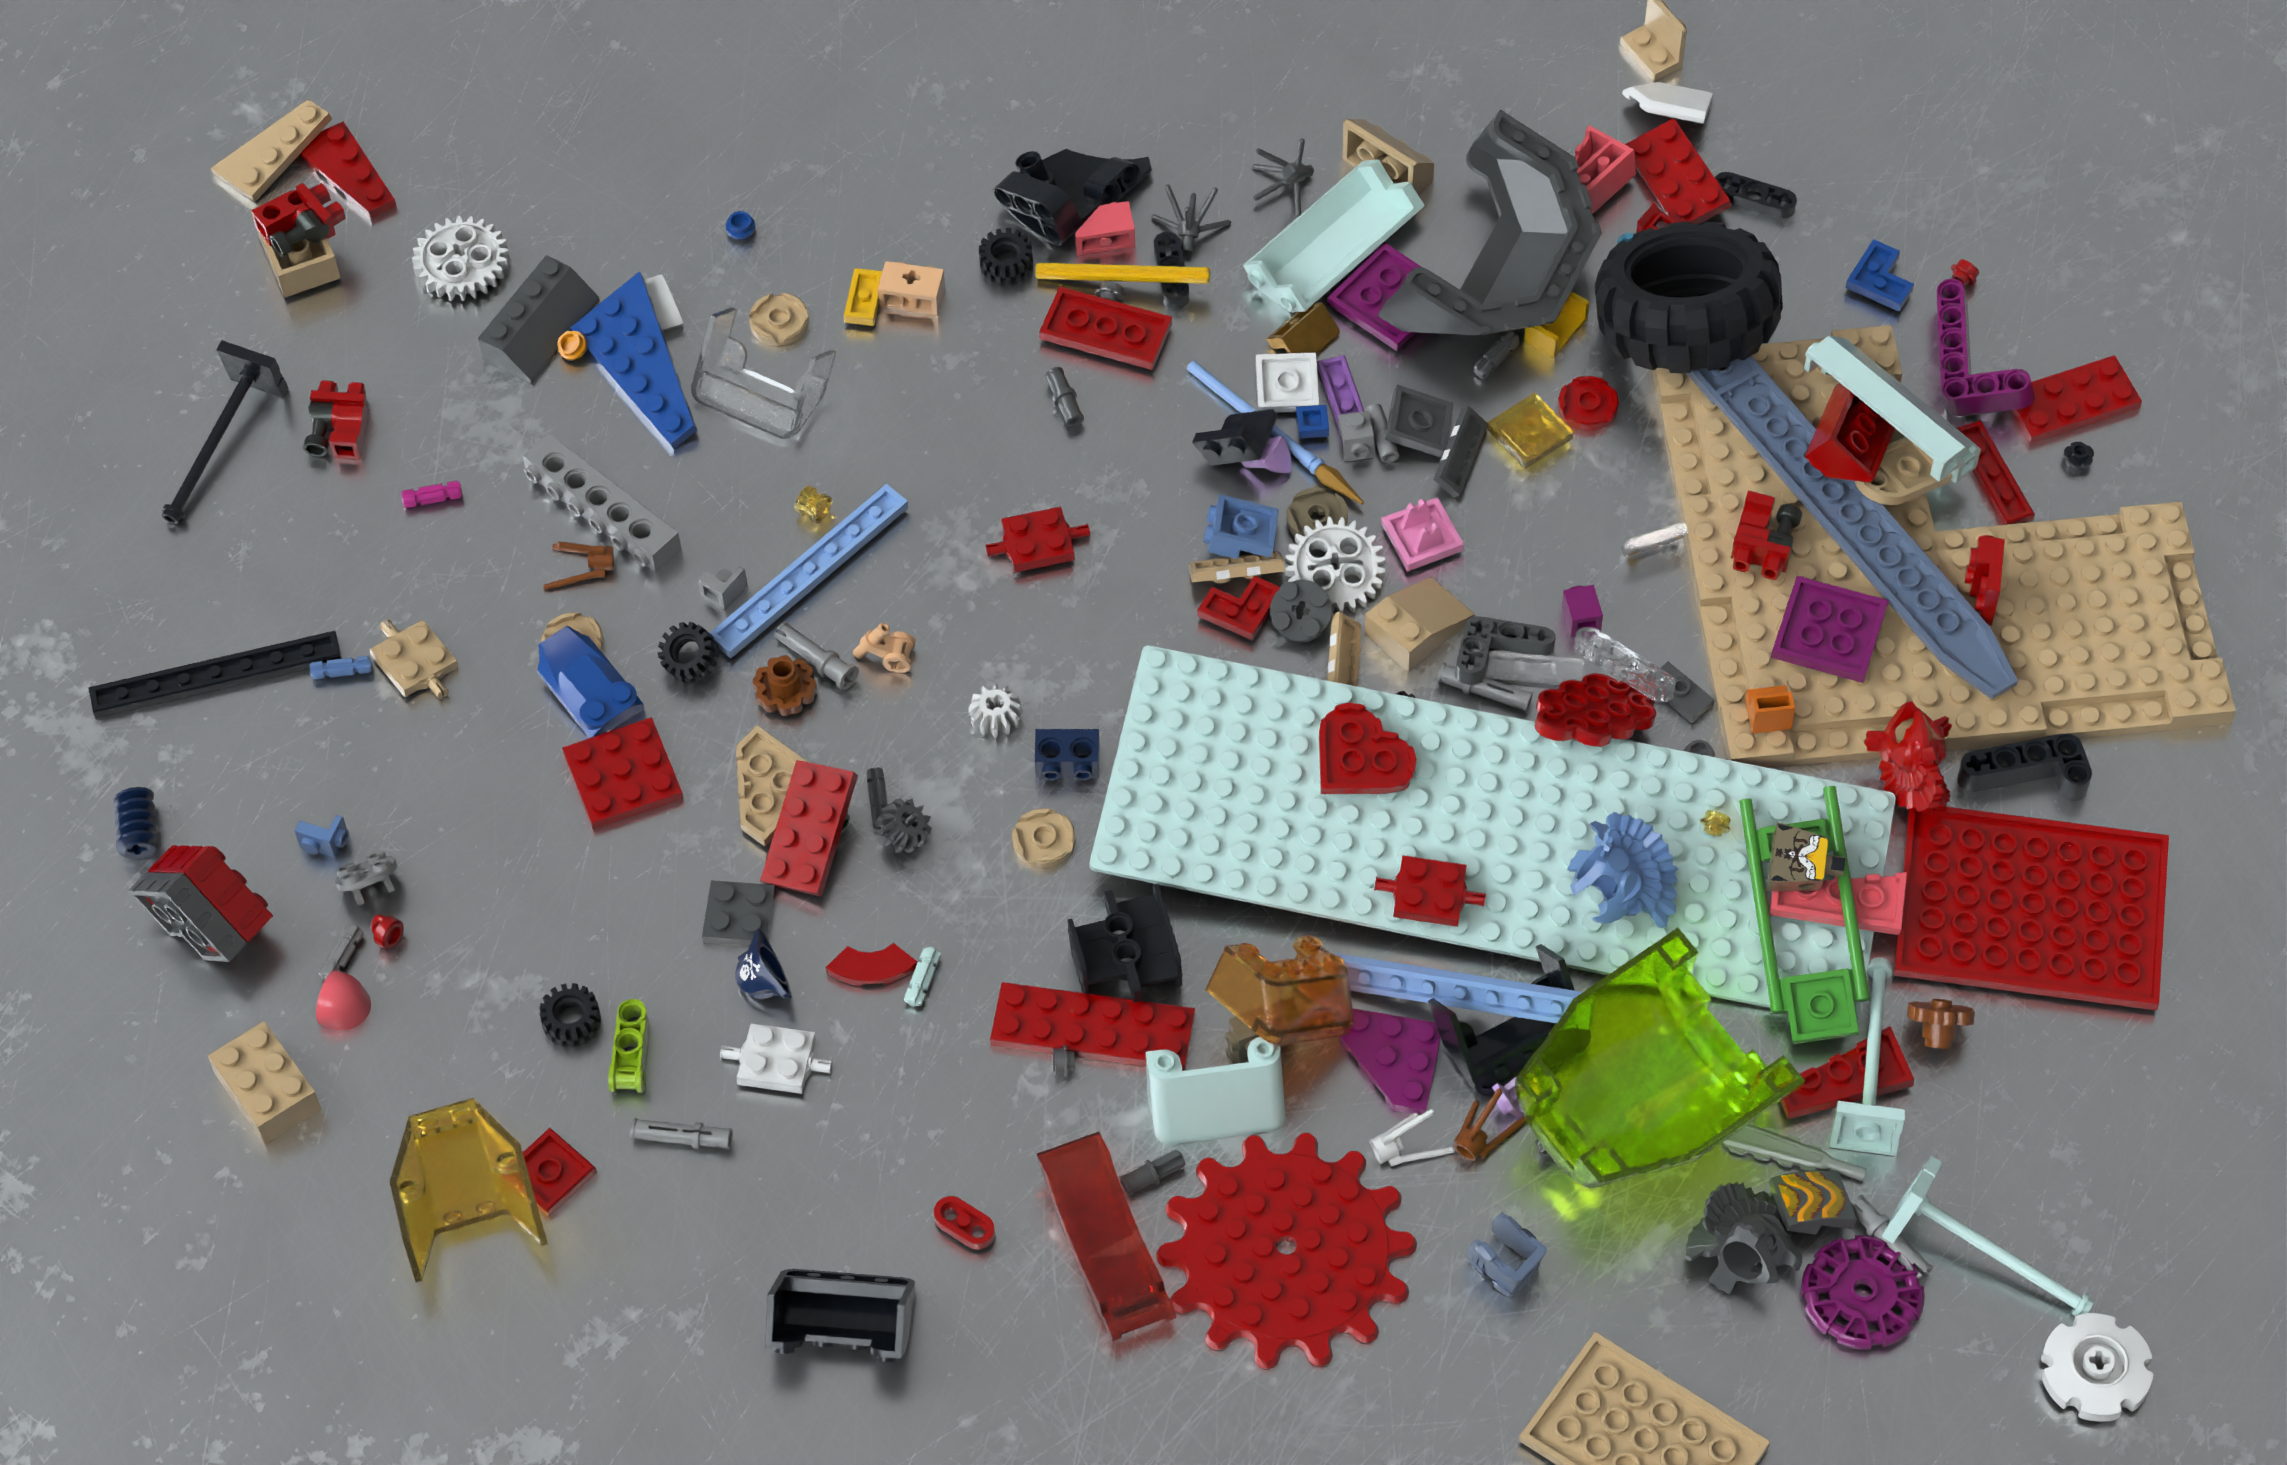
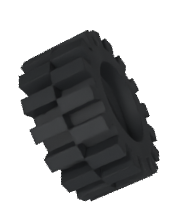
[979,228,1033,285]
[658,622,719,683]
[539,983,601,1047]

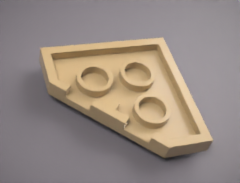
[736,725,808,846]

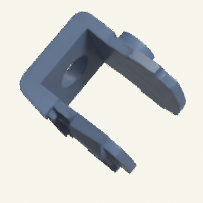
[1467,1212,1547,1297]

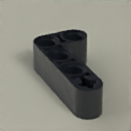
[1957,733,2092,801]

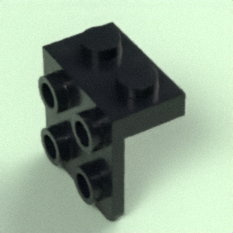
[1192,409,1278,466]

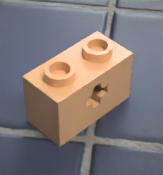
[878,261,945,316]

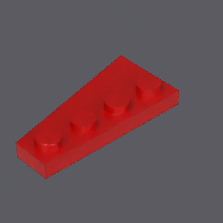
[298,121,397,219]

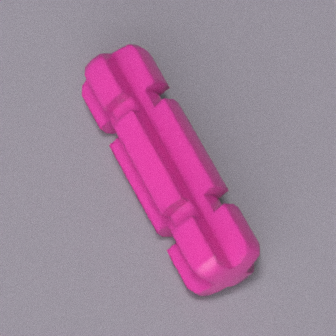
[401,480,462,508]

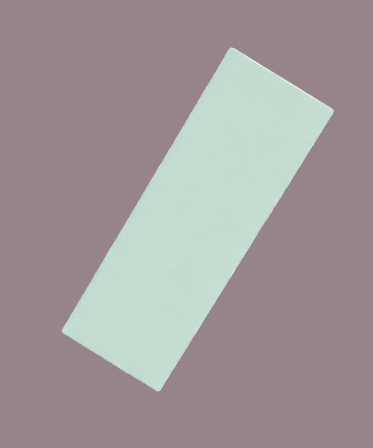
[1089,645,1896,1023]

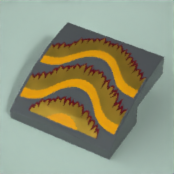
[1768,1170,1857,1235]

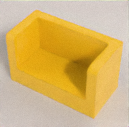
[1524,291,1589,358]

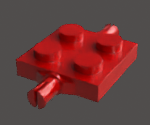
[985,506,1091,572]
[1374,855,1486,927]

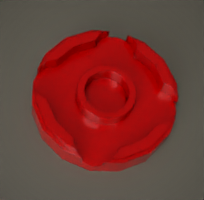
[1558,376,1619,431]

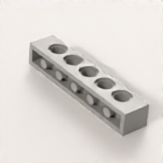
[522,433,682,573]

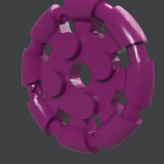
[1801,1235,1925,1350]

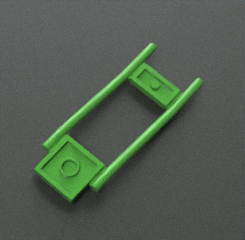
[1739,786,1870,1044]

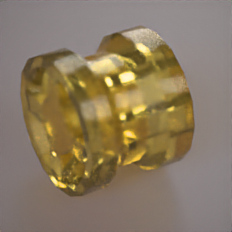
[794,485,832,524]

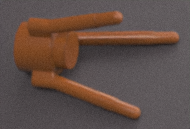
[543,541,614,590]
[1454,1088,1530,1161]

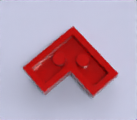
[1197,576,1280,641]

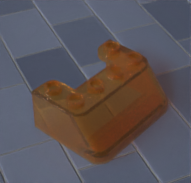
[1205,935,1354,1045]

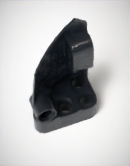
[993,149,1152,246]

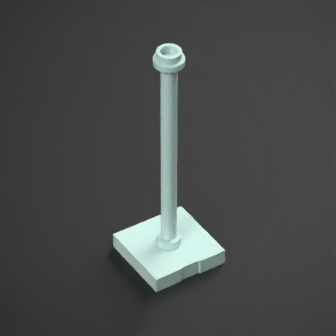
[1829,957,1905,1156]
[1881,1156,2094,1316]

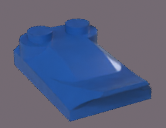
[537,626,644,738]

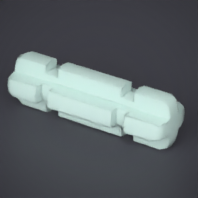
[904,947,941,1007]

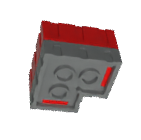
[128,845,273,962]

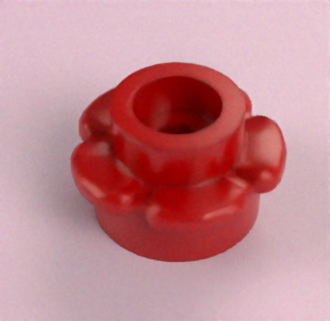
[1951,259,1979,287]

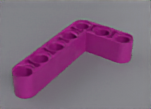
[1937,279,2034,416]

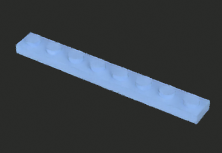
[710,484,909,659]
[1332,953,1591,1028]

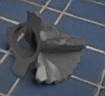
[1685,1182,1802,1294]

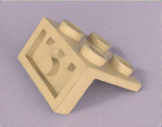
[1620,0,1687,82]

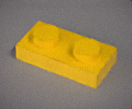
[844,268,882,326]

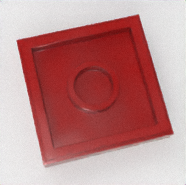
[502,1128,597,1217]

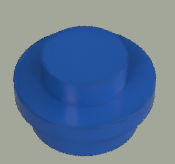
[726,211,756,240]

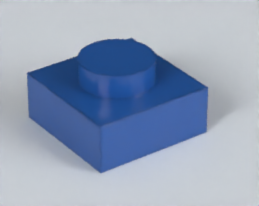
[1296,405,1329,439]

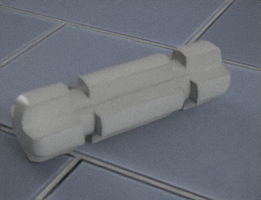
[319,924,363,981]

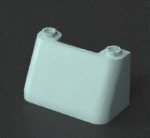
[1146,1034,1285,1145]

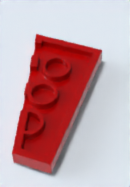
[1776,1026,1914,1119]

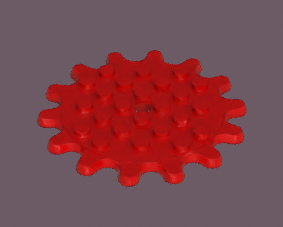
[1156,1133,1417,1369]

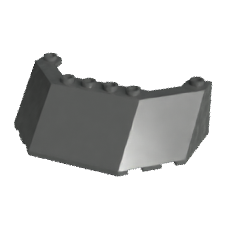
[1377,109,1602,335]

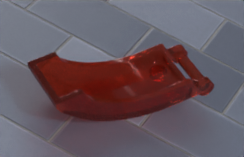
[1037,1132,1176,1342]

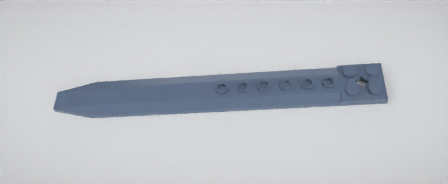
[1686,356,2018,700]

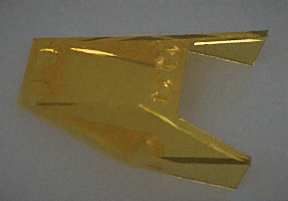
[390,1098,548,1282]

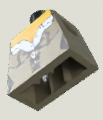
[1767,822,1845,891]

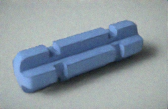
[310,656,372,680]

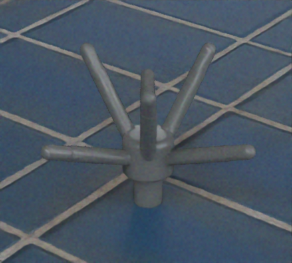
[1252,138,1314,217]
[1151,184,1231,252]

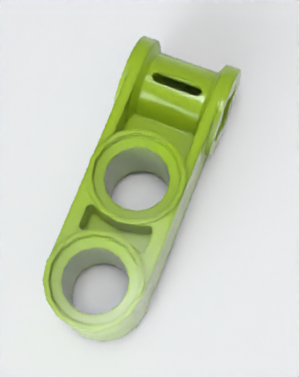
[608,999,650,1093]

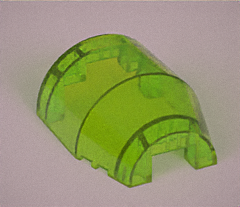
[1515,928,1805,1188]

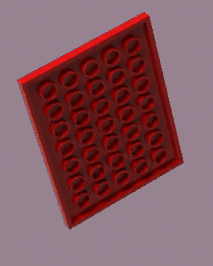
[1893,807,2169,1010]

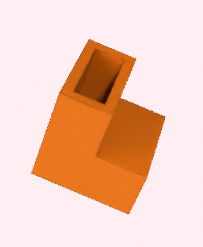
[1745,685,1795,734]

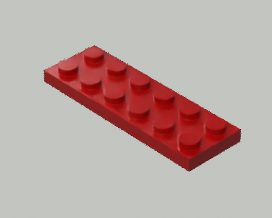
[990,982,1195,1071]

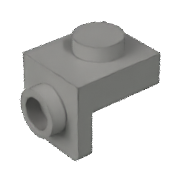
[1338,411,1375,462]

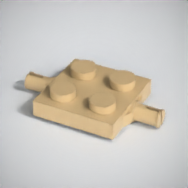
[370,619,458,700]

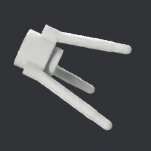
[1370,1109,1456,1167]

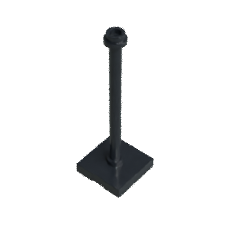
[161,340,289,524]

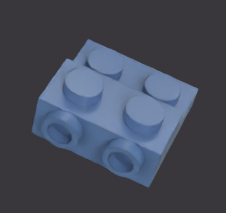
[1203,494,1279,559]

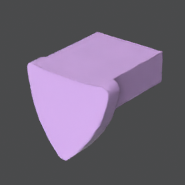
[1241,436,1292,473]

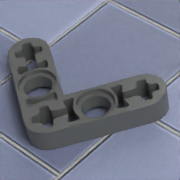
[1455,616,1556,685]

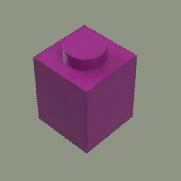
[1562,585,1603,638]

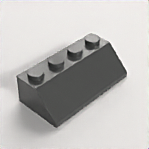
[478,255,599,384]

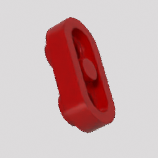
[934,1196,995,1250]

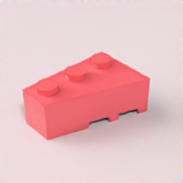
[1574,125,1636,214]

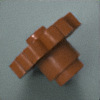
[753,655,817,716]
[1907,999,1975,1049]

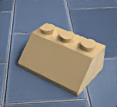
[1342,119,1434,196]

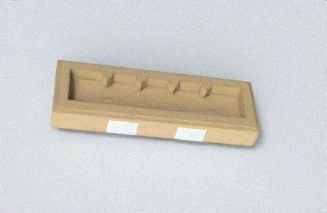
[1188,551,1285,583]
[1327,611,1361,686]

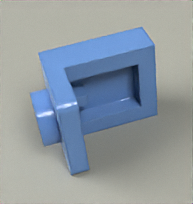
[294,815,349,858]

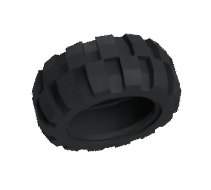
[1595,221,1783,373]

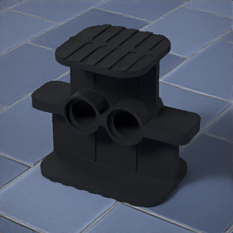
[1067,884,1183,1003]

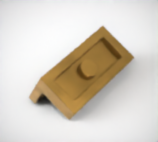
[1266,303,1340,353]

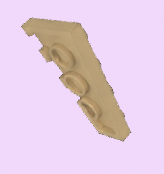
[210,99,332,202]

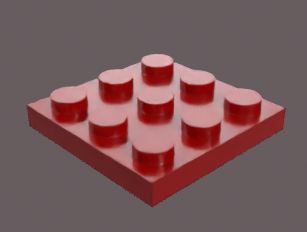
[562,717,684,830]

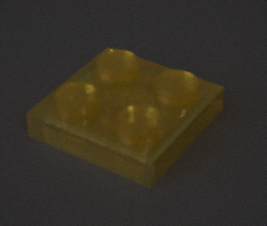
[1487,393,1573,469]

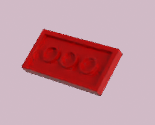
[1625,118,1732,224]
[1039,286,1172,370]
[2011,355,2142,444]
[760,760,858,897]

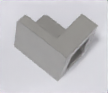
[697,566,748,611]

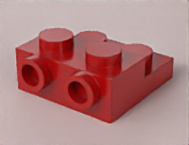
[1964,535,2005,626]

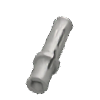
[1437,663,1533,712]
[630,1118,733,1150]
[1851,1195,1933,1282]

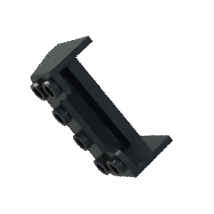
[765,1269,915,1362]

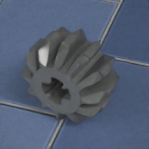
[876,798,932,853]

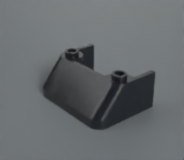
[1428,944,1589,1096]

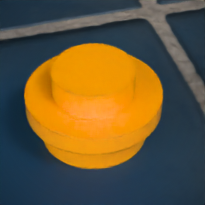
[557,331,587,361]

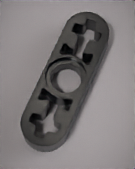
[1715,172,1797,219]
[1154,232,1189,309]

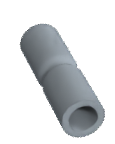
[1365,404,1399,463]

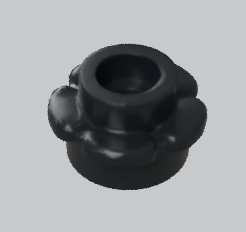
[2063,442,2094,471]

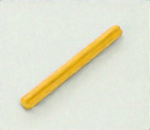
[1035,263,1211,284]

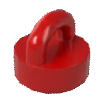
[371,914,404,949]

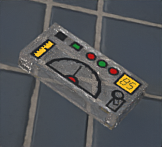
[1621,522,1688,557]

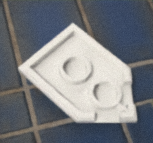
[1622,82,1713,123]

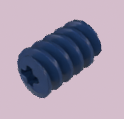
[113,787,157,860]

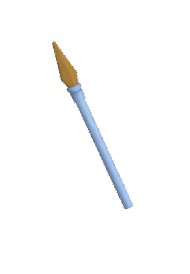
[1187,361,1364,505]

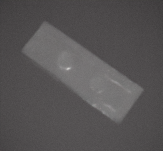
[1487,651,1584,689]

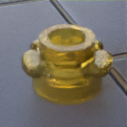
[1700,810,1731,837]

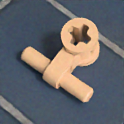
[853,623,916,673]

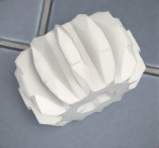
[968,683,1023,739]

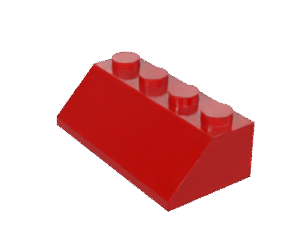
[1805,383,1895,483]

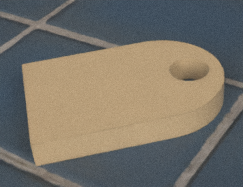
[1855,437,1952,505]

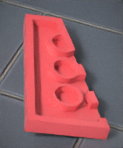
[1769,872,1907,935]

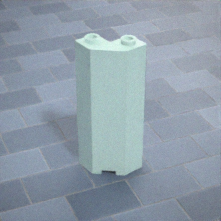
[1243,159,1425,312]
[1804,336,1981,484]

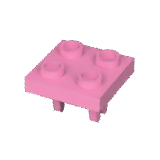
[1381,497,1464,572]

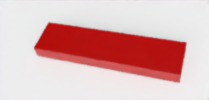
[1956,420,2035,525]

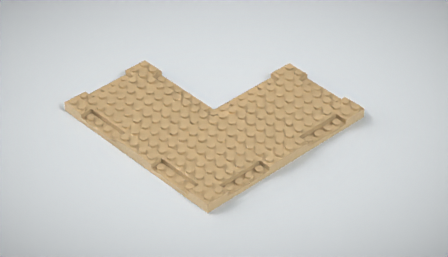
[1652,325,2236,768]

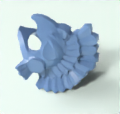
[1567,812,1678,928]

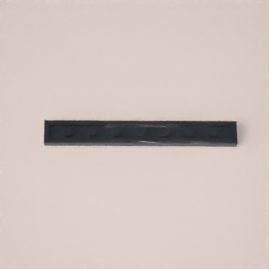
[88,631,342,719]

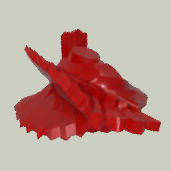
[1864,701,1952,813]

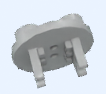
[335,851,397,906]

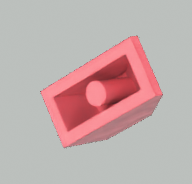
[1075,201,1135,256]

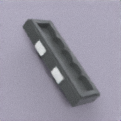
[1433,406,1488,497]

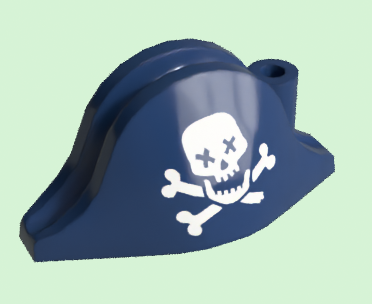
[735,929,792,999]

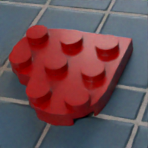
[1318,703,1417,794]

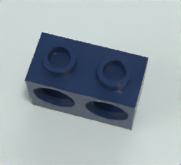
[1035,729,1100,780]

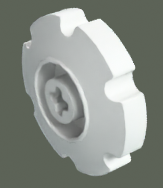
[2041,1313,2154,1422]

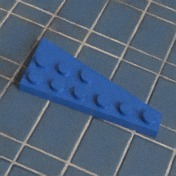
[570,271,697,449]

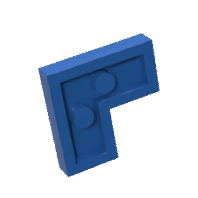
[1845,239,1914,312]

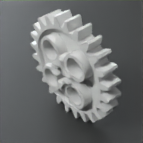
[412,216,510,301]
[1285,517,1386,613]

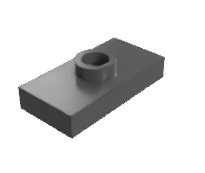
[1646,661,1715,724]

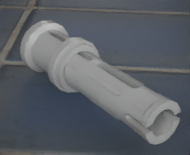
[774,622,859,691]

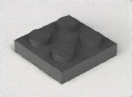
[1385,385,1454,458]
[702,880,776,946]

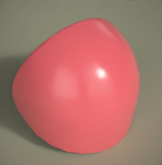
[316,970,371,1030]

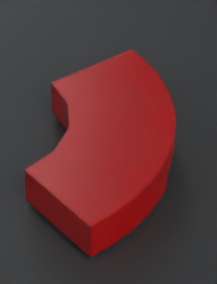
[825,943,918,986]

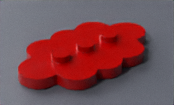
[1534,673,1657,747]

